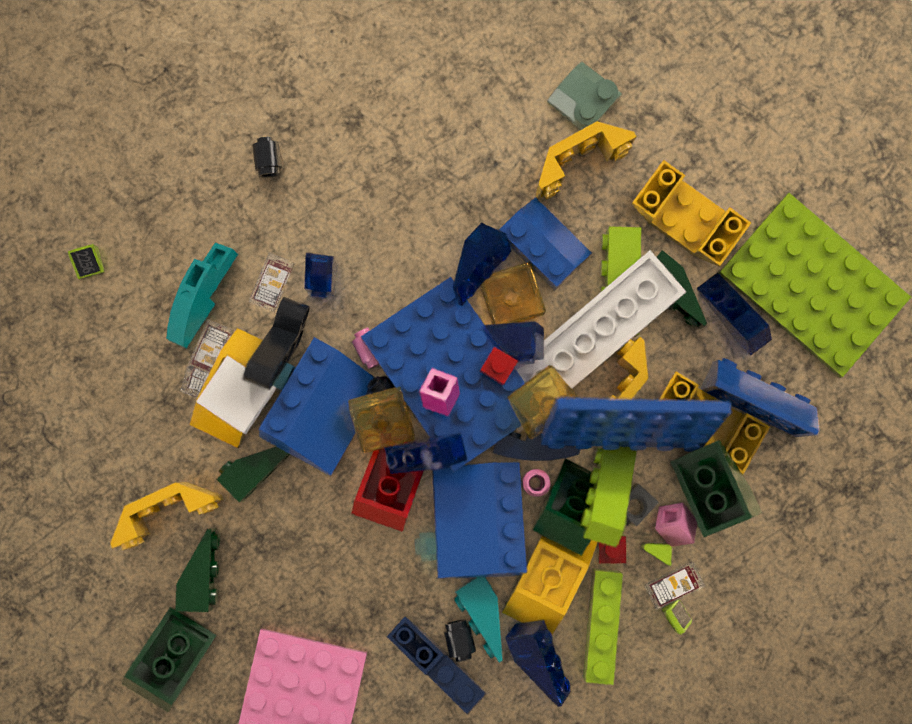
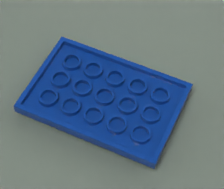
[361,277,544,473]
[540,398,731,452]

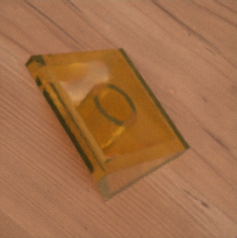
[507,365,578,440]

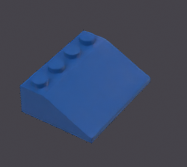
[259,337,375,476]
[700,358,820,437]
[432,462,527,579]

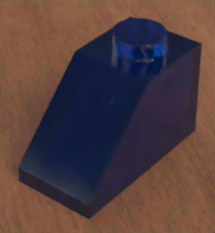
[304,253,338,299]
[484,321,544,365]

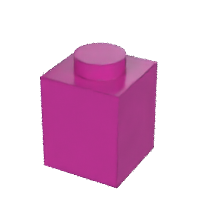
[420,369,460,416]

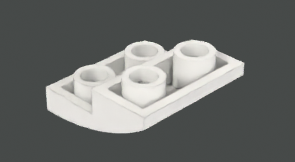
[196,356,276,434]

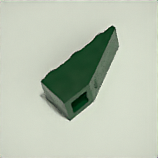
[656,250,707,329]
[175,528,220,612]

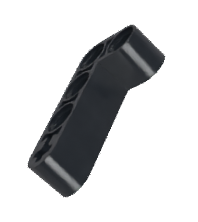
[242,297,310,390]

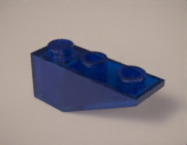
[452,223,512,306]
[697,273,772,356]
[384,433,468,474]
[505,620,571,707]

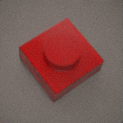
[480,347,518,385]
[598,536,626,563]

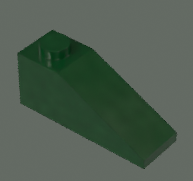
[216,447,291,503]

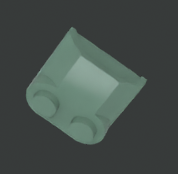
[547,61,622,130]

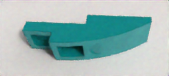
[166,242,238,348]

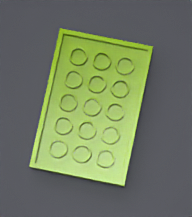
[718,193,911,378]

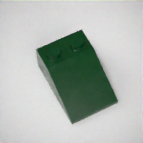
[670,440,762,537]
[532,458,594,556]
[122,607,216,712]

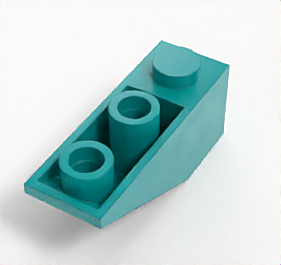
[453,577,503,663]

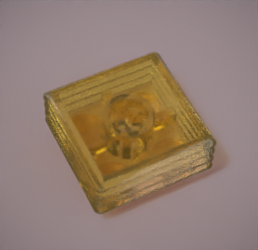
[479,262,546,330]
[348,387,415,453]

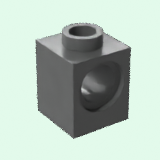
[625,483,659,526]

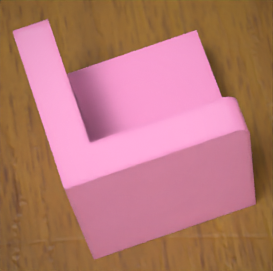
[655,503,697,547]

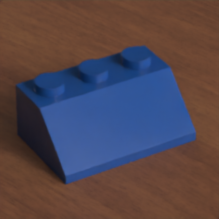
[498,197,592,291]

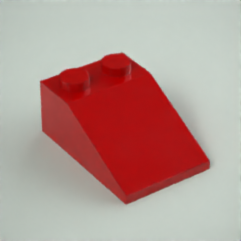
[351,432,431,532]

